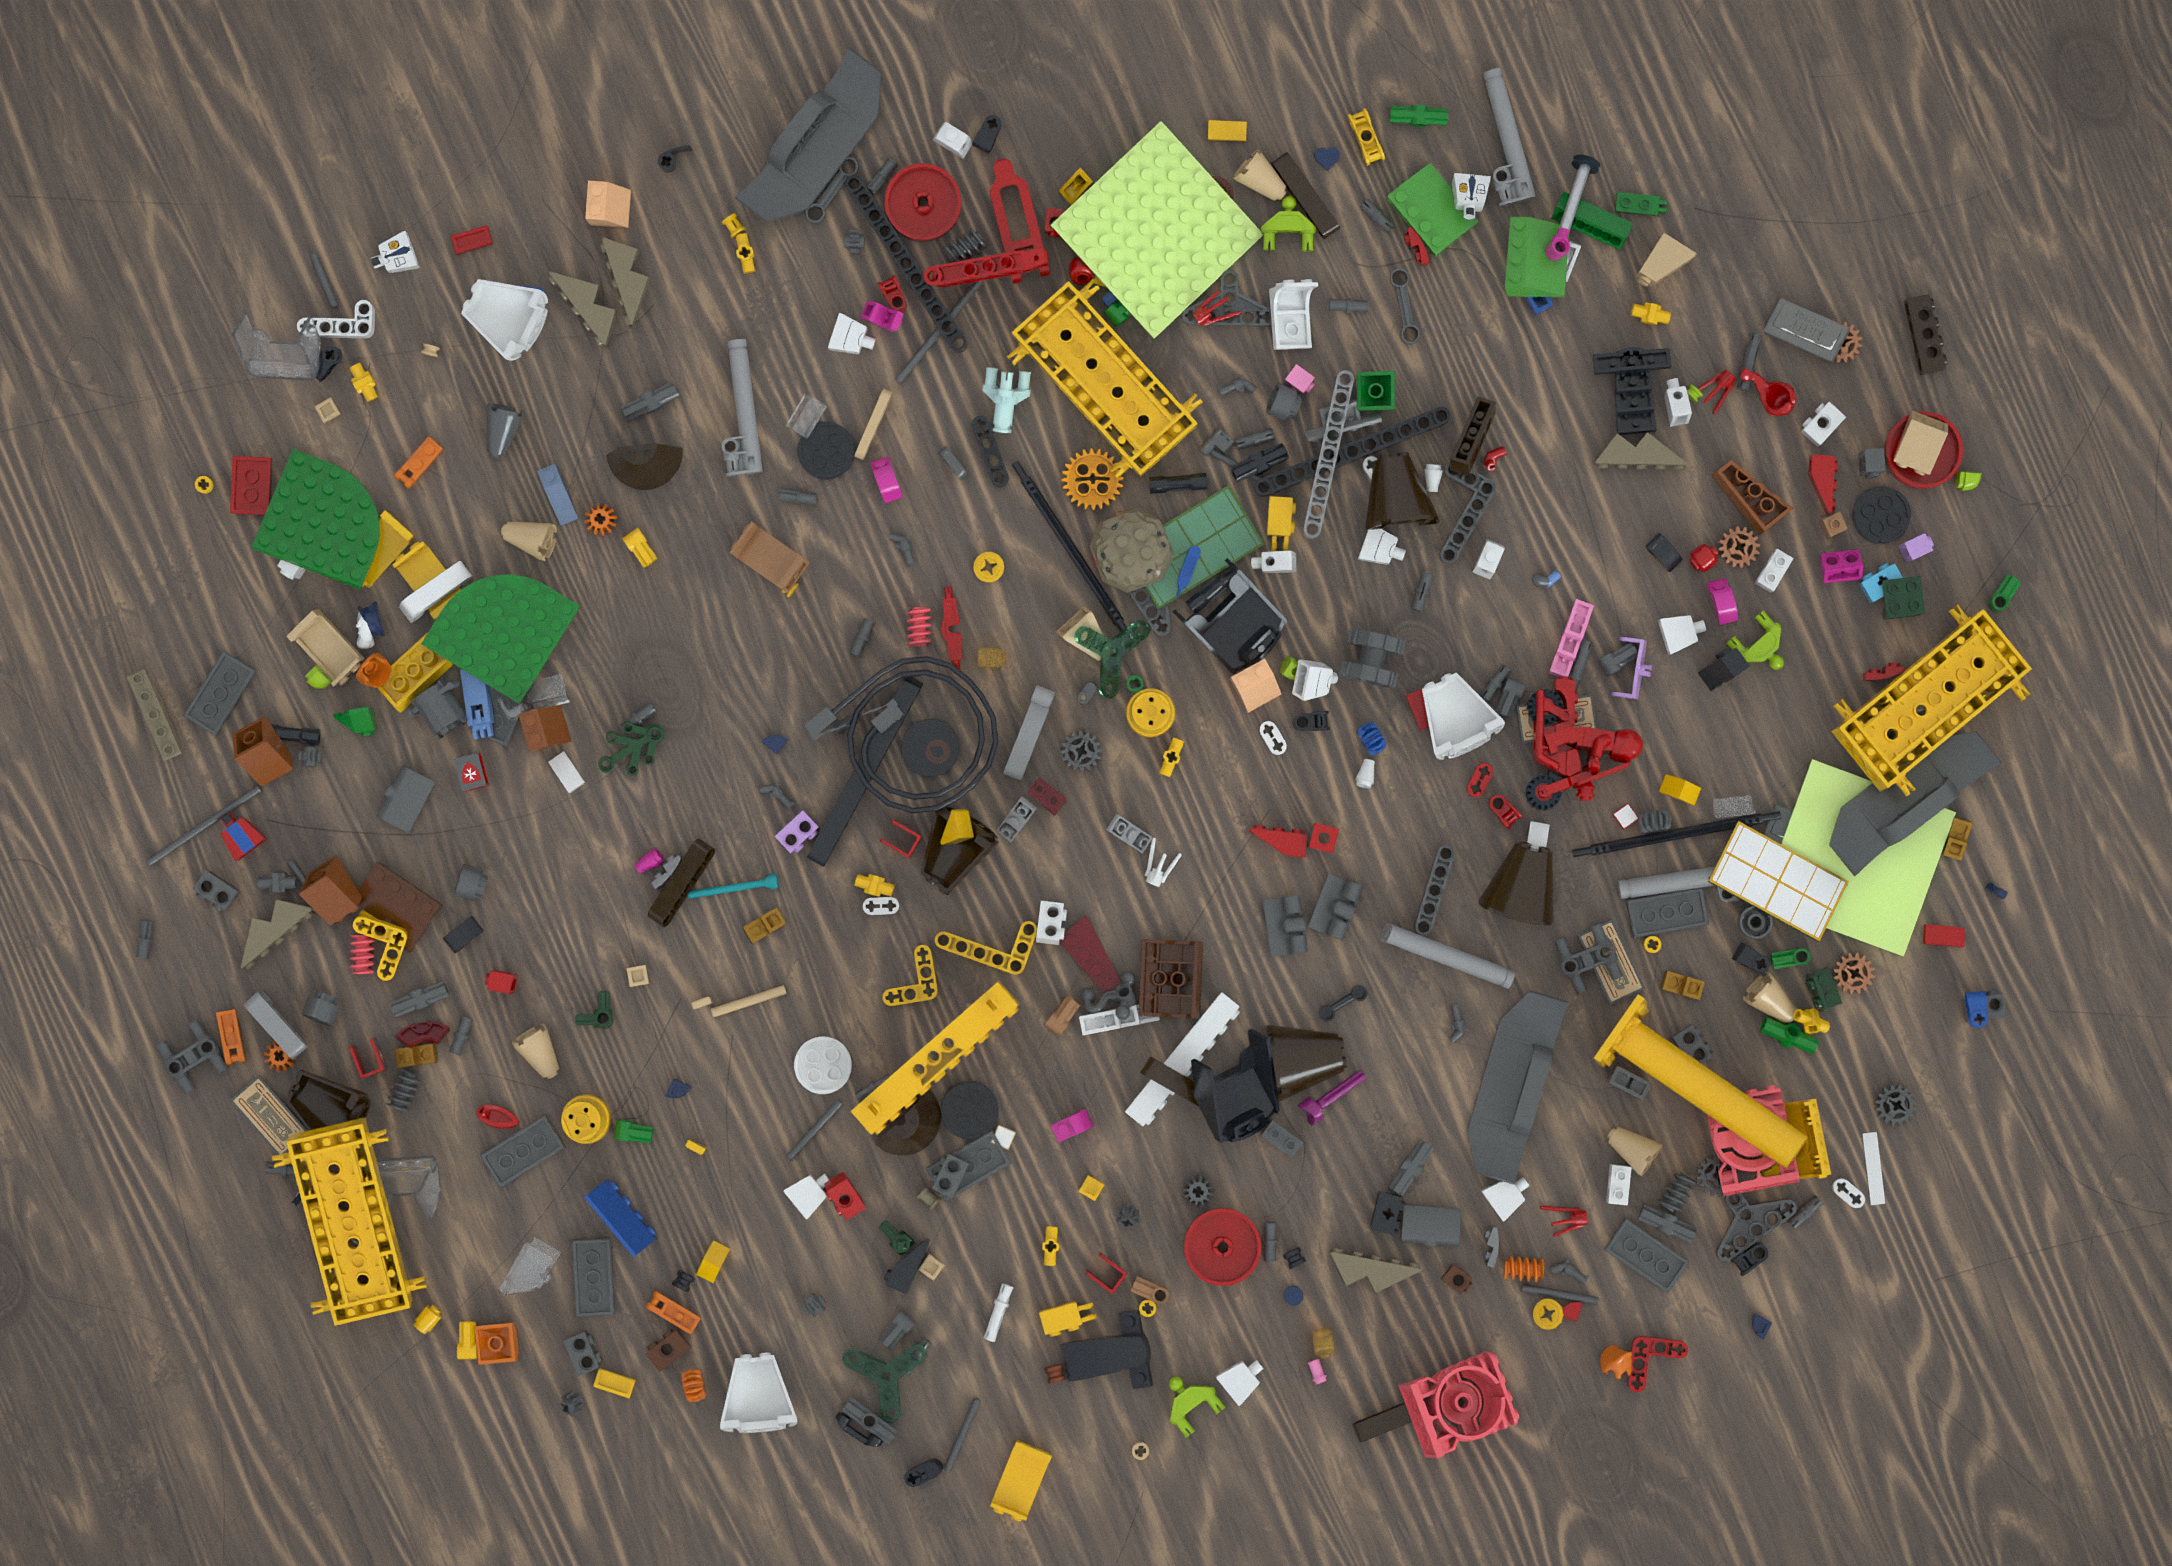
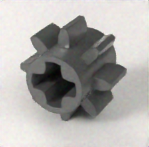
[845,229,865,253]
[298,747,322,767]
[1116,1204,1140,1228]
[802,1293,826,1317]
[560,1391,584,1417]

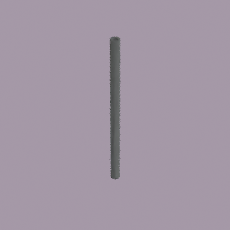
[895,281,984,384]
[146,785,262,866]

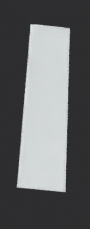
[1863,1132,1885,1205]

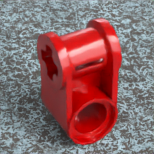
[877,274,907,313]
[1488,794,1523,830]

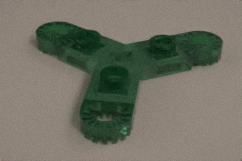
[1074,620,1151,699]
[842,1344,927,1423]

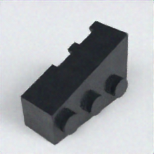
[1698,647,1750,691]

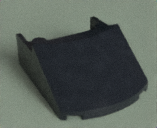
[1173,558,1288,674]
[1191,1029,1280,1143]

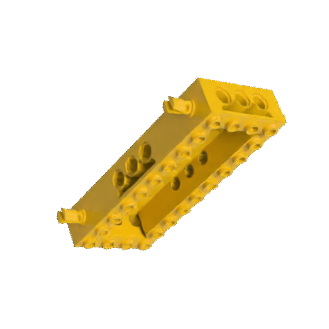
[1006,280,1203,479]
[1831,604,2032,797]
[851,981,1019,1135]
[272,1117,427,1326]

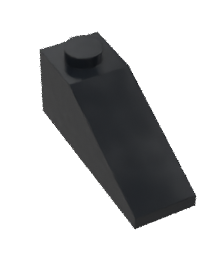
[884,1239,930,1294]

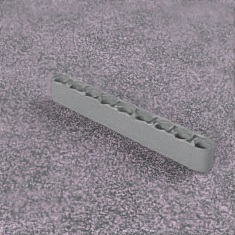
[1303,370,1354,539]

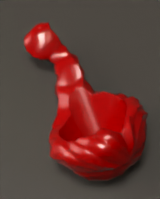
[1740,368,1796,416]

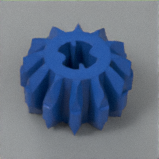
[1357,722,1387,755]

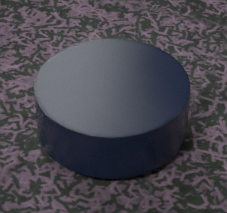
[1284,1286,1303,1306]

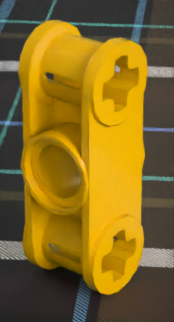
[1347,108,1385,166]

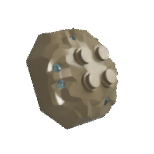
[1089,508,1174,593]

